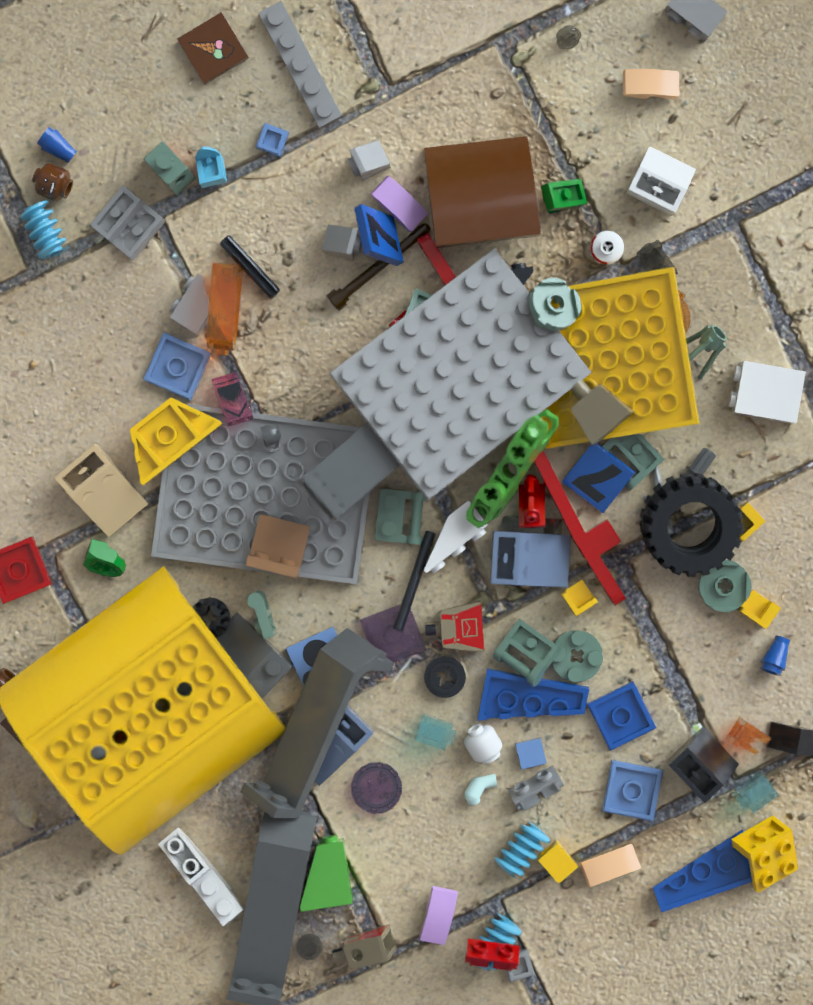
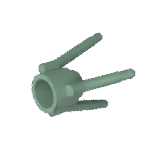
[686,325,727,380]

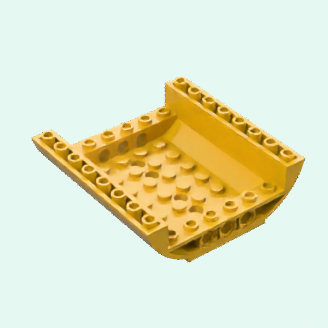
[0,566,286,855]

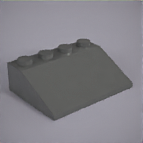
[176,612,293,699]

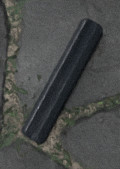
[220,235,280,299]

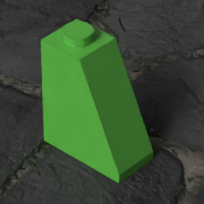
[300,835,353,912]

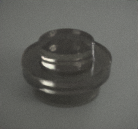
[556,25,581,49]
[296,934,323,960]

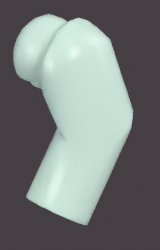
[464,774,497,806]

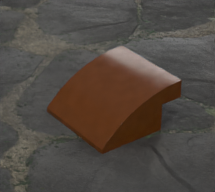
[424,136,541,248]

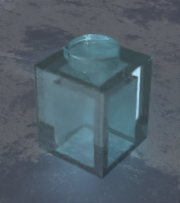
[415,713,456,750]
[735,771,779,813]

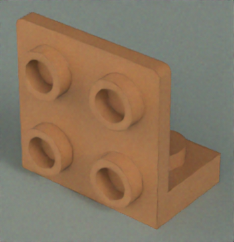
[245,514,310,578]

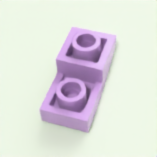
[370,176,428,232]
[419,886,458,945]

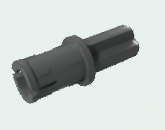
[686,448,716,476]

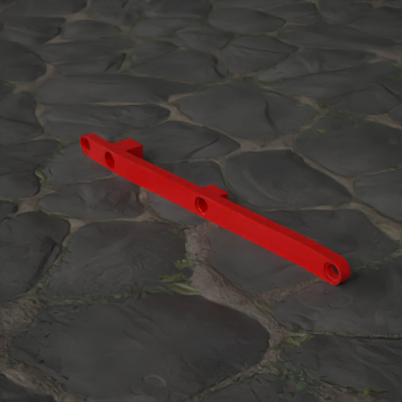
[417,233,626,606]

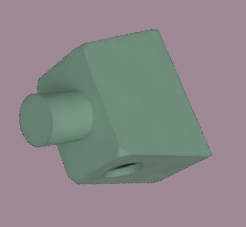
[143,141,196,196]

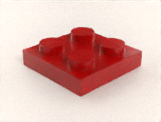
[0,536,52,604]

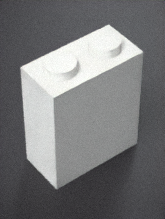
[728,361,806,424]

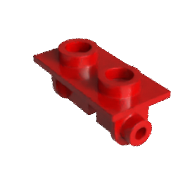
[519,475,545,528]
[465,938,520,972]

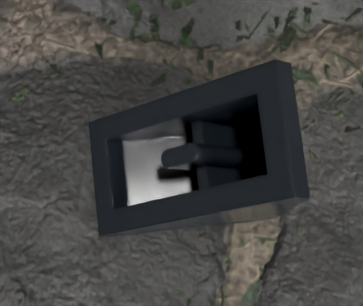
[766,721,813,756]

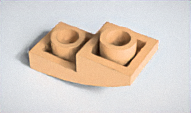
[623,69,679,100]
[580,844,641,888]

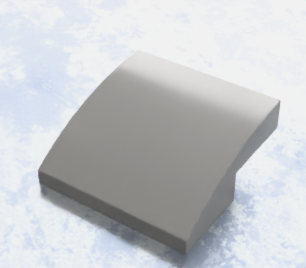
[90,185,166,261]

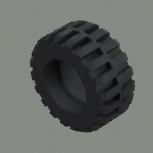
[640,473,744,577]

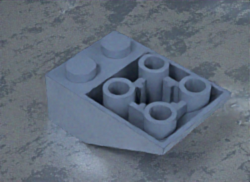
[490,531,571,587]
[315,705,374,786]

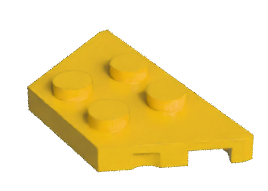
[130,397,223,486]

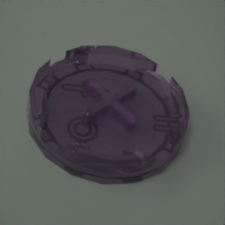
[351,762,402,814]

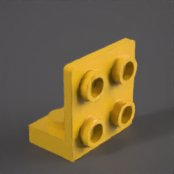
[731,815,798,893]

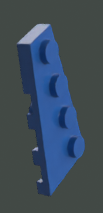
[477,669,589,721]
[652,829,752,913]

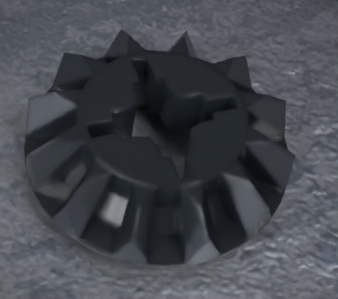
[192,597,230,638]
[424,656,466,698]

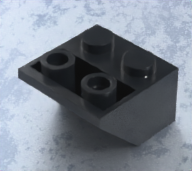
[666,726,739,803]

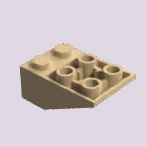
[55,444,148,537]

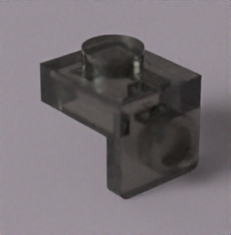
[636,240,678,275]

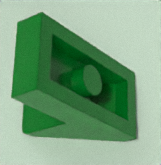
[541,179,588,214]

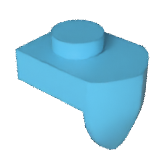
[195,146,227,188]

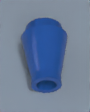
[37,127,77,163]
[760,635,790,676]

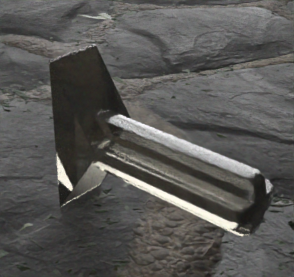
[502,516,563,535]

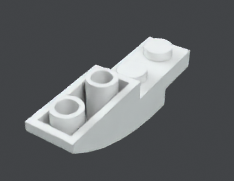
[158,828,245,926]

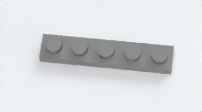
[259,1,342,129]

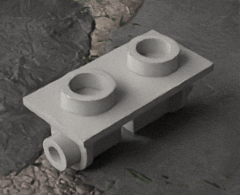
[508,766,564,811]

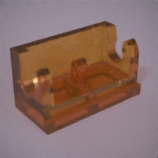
[726,717,771,754]

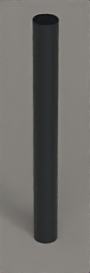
[393,531,435,632]

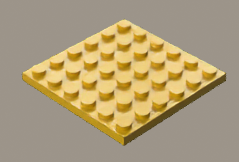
[541,267,700,449]

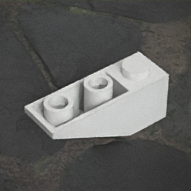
[424,500,488,574]

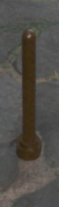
[326,223,430,311]

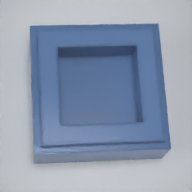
[256,123,289,157]
[515,737,547,769]

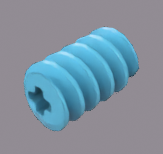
[20,200,70,259]
[494,821,550,879]
[478,913,522,971]

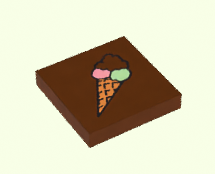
[177,12,249,85]

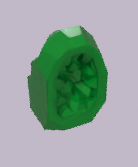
[83,539,126,577]

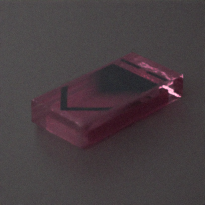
[212,372,253,427]

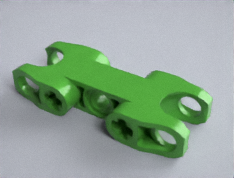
[466,409,559,528]

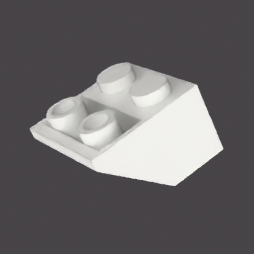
[626,146,696,216]

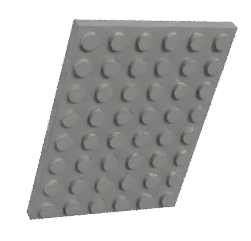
[329,249,592,501]
[151,404,370,584]

